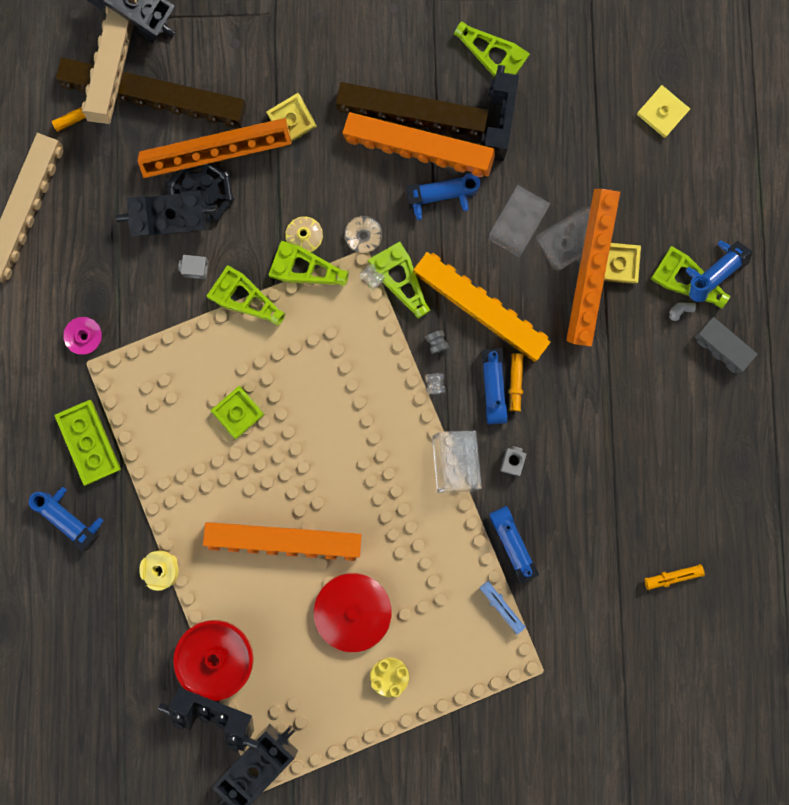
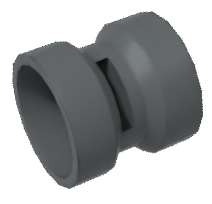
[425,330,450,355]

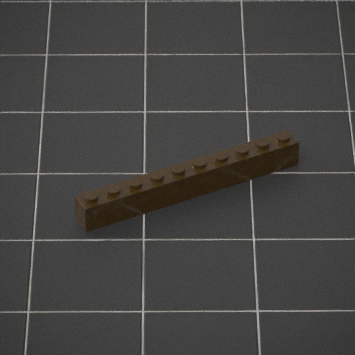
[55,57,246,128]

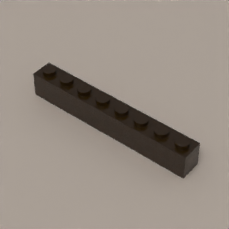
[336,82,488,138]

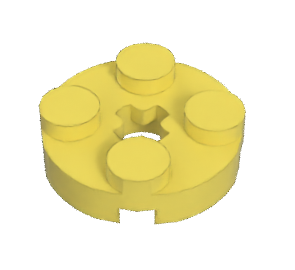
[140,550,179,591]

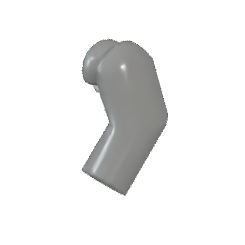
[669,302,696,321]

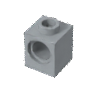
[179,255,209,279]
[500,446,526,476]

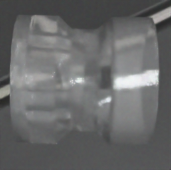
[359,264,385,291]
[425,373,446,395]

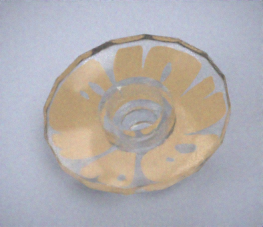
[345,216,382,253]

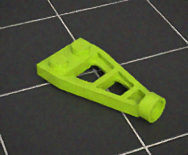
[454,21,530,77]
[269,241,349,286]
[367,242,430,319]
[651,246,730,309]
[207,265,286,326]

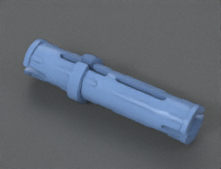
[479,581,526,635]

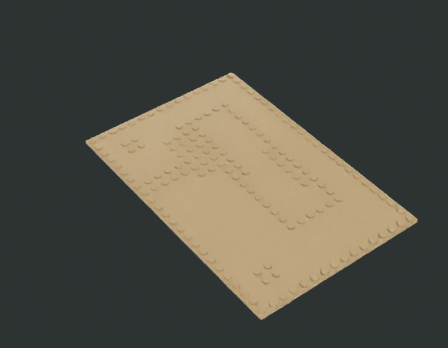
[87,251,544,792]

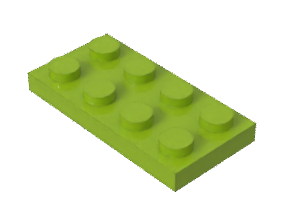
[54,400,121,486]

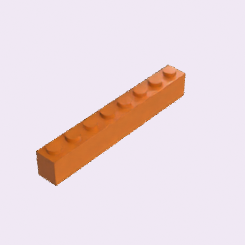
[342,112,495,177]
[138,118,291,178]
[566,189,620,346]
[203,522,362,561]

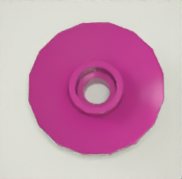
[63,317,102,355]

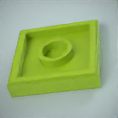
[210,385,265,440]

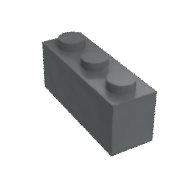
[694,317,758,374]

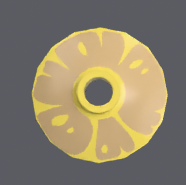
[285,217,323,252]

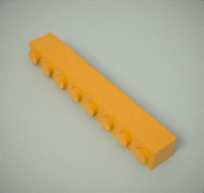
[413,252,550,362]

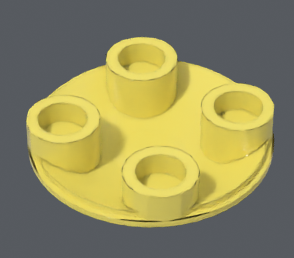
[370,658,409,697]

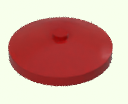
[314,573,392,652]
[173,620,254,701]

